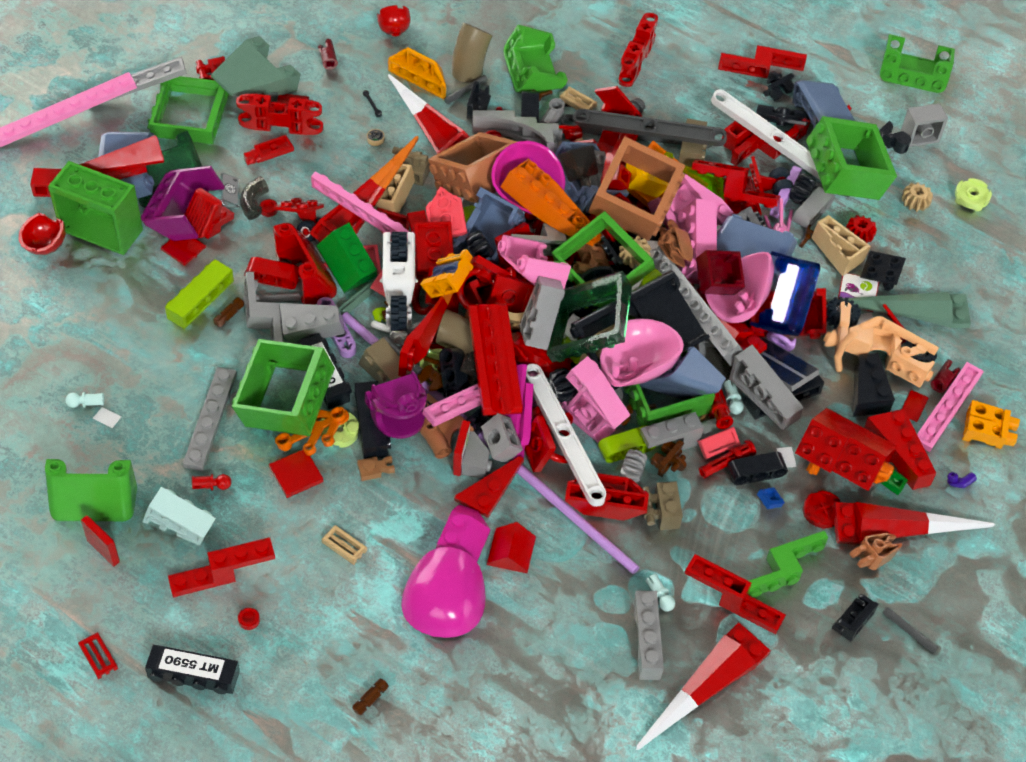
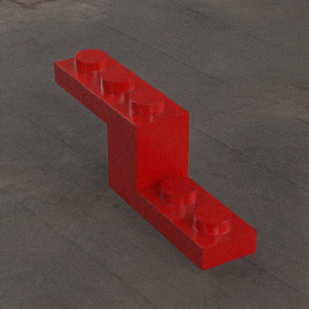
[718,45,807,79]
[731,118,810,166]
[692,159,781,208]
[168,537,275,598]
[684,554,786,635]

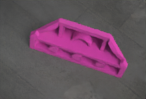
[436,505,491,562]

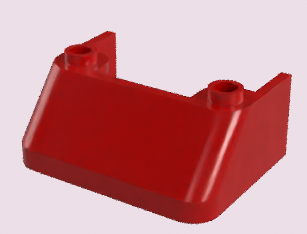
[574,86,642,166]

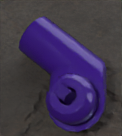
[947,472,977,489]

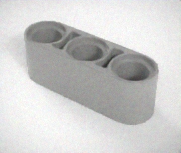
[792,186,835,229]

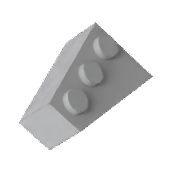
[519,276,565,350]
[280,303,345,344]

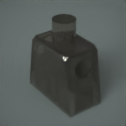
[558,145,598,188]

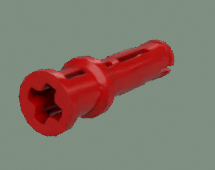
[711,392,733,429]
[698,439,757,479]

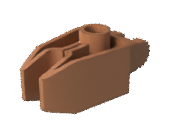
[658,219,693,268]
[849,533,902,571]

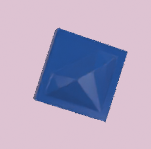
[757,487,785,510]

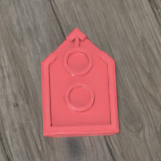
[426,186,468,238]

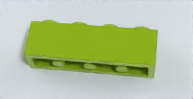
[165,259,234,329]

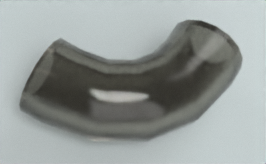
[240,176,269,220]

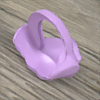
[766,330,796,352]

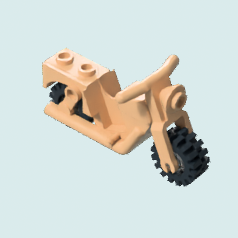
[823,297,939,388]

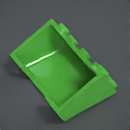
[880,34,955,93]

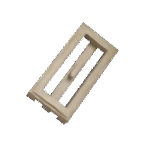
[559,86,597,110]
[322,525,367,565]

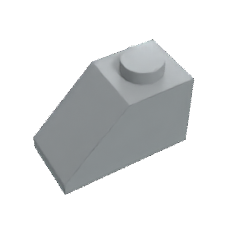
[461,431,493,479]

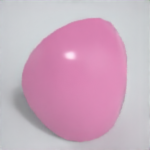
[705,252,774,323]
[600,319,684,387]

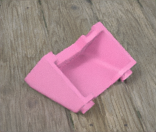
[498,235,571,289]

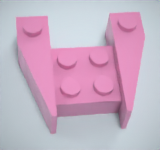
[647,174,733,229]
[559,356,630,443]

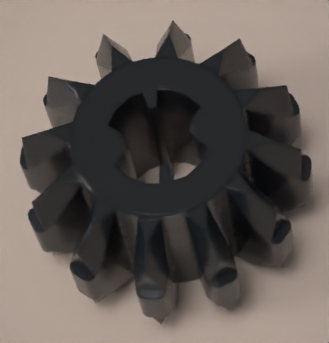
[790,173,816,205]
[466,230,494,259]
[548,368,577,403]

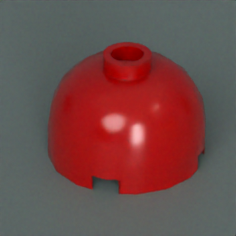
[377,5,411,37]

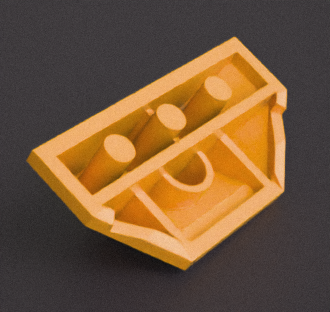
[388,47,446,99]

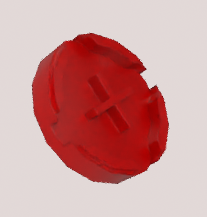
[802,491,841,529]

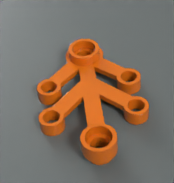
[275,407,349,456]

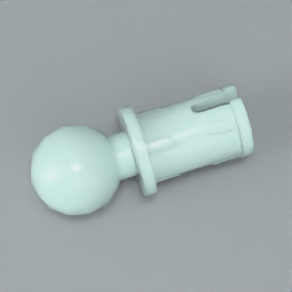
[723,380,744,415]
[65,392,105,408]
[645,574,675,612]

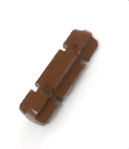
[213,297,244,327]
[352,678,389,716]

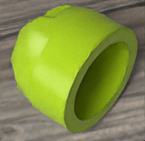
[372,307,386,322]

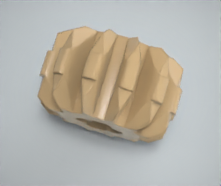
[901,182,933,212]
[619,235,651,269]

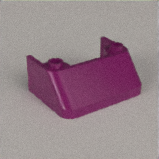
[141,166,225,241]

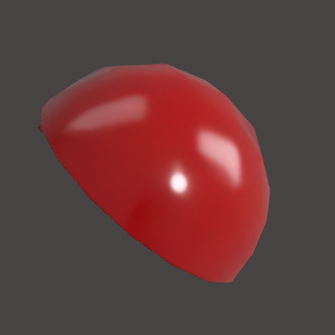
[18,213,66,255]

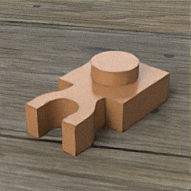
[357,456,395,481]

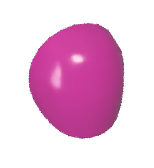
[491,141,565,215]
[401,547,486,638]

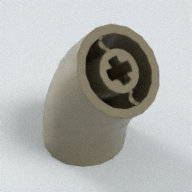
[451,22,493,82]
[436,309,476,369]

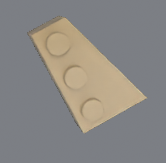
[374,164,415,213]
[811,215,871,276]

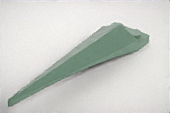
[826,292,971,328]

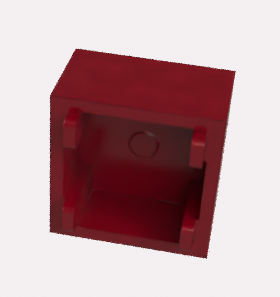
[696,250,745,295]

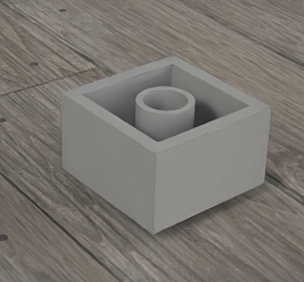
[900,104,948,147]

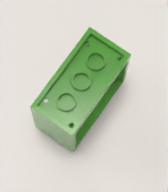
[806,116,897,200]
[48,161,143,255]
[232,339,335,436]
[623,350,715,427]

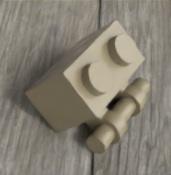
[392,146,430,186]
[642,481,683,530]

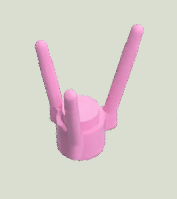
[764,198,793,233]

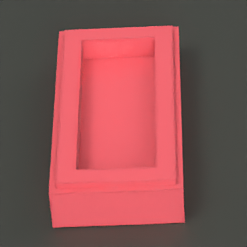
[697,427,741,459]

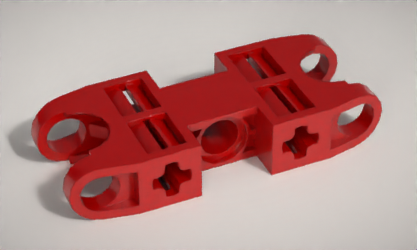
[618,13,658,87]
[236,94,323,135]

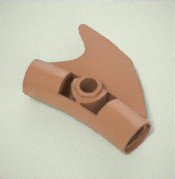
[419,415,474,459]

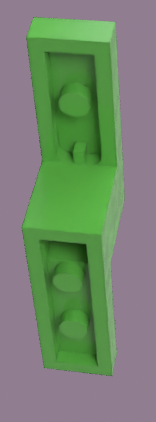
[748,531,828,598]

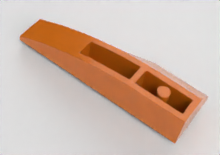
[500,158,602,246]

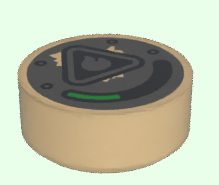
[367,129,385,146]

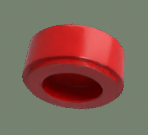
[259,199,278,217]
[238,608,260,630]

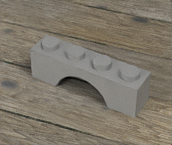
[633,591,664,680]

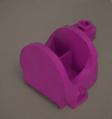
[365,371,427,439]

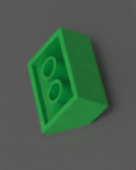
[316,223,377,294]

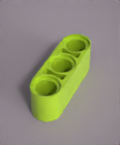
[598,425,657,463]

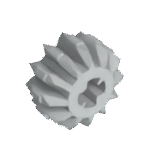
[620,449,647,483]

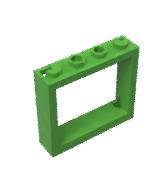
[147,76,229,144]
[551,211,655,308]

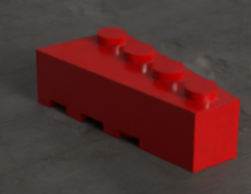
[864,409,936,490]

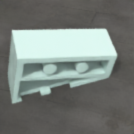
[142,487,216,545]

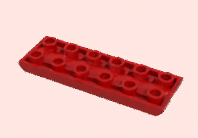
[467,303,523,416]

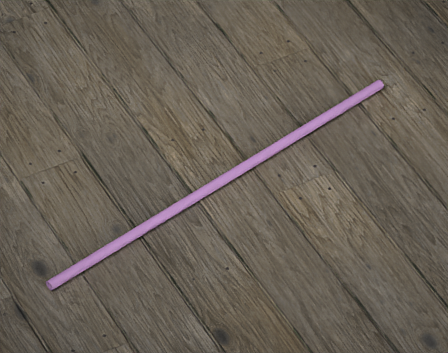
[342,312,639,574]

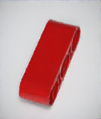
[244,257,300,290]

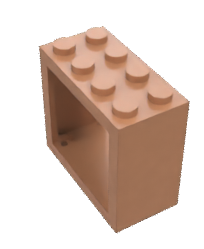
[428,132,518,203]
[588,136,686,241]

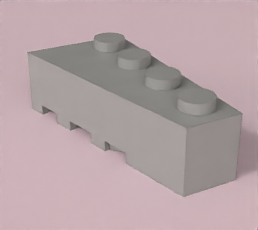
[729,345,804,430]

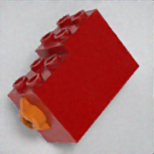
[795,408,897,491]

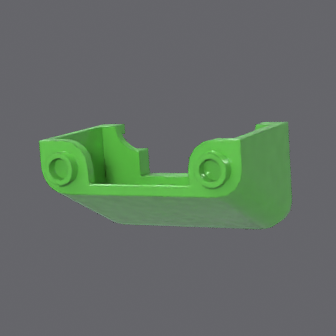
[503,25,568,94]
[45,459,137,522]

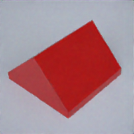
[487,522,536,574]

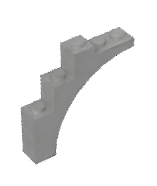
[472,110,562,153]

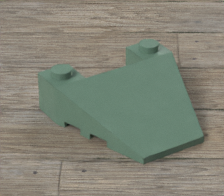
[211,36,301,96]

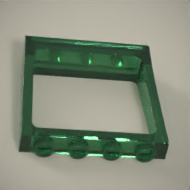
[546,271,632,362]

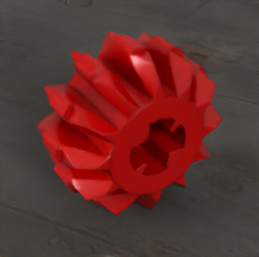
[846,215,877,243]

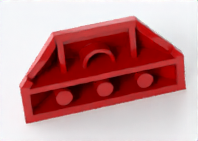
[512,331,571,378]
[565,473,649,521]

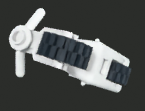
[371,232,421,344]

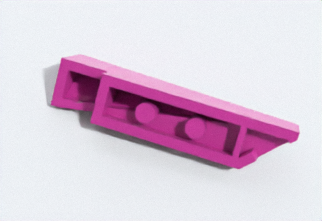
[504,364,534,460]

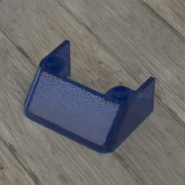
[750,251,820,336]

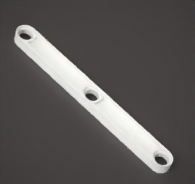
[711,89,820,180]
[526,364,606,507]

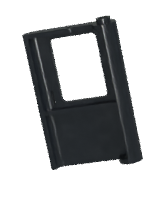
[570,270,710,390]

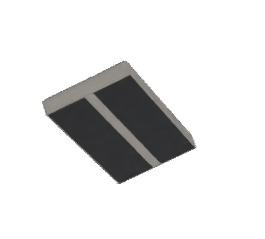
[760,337,819,392]

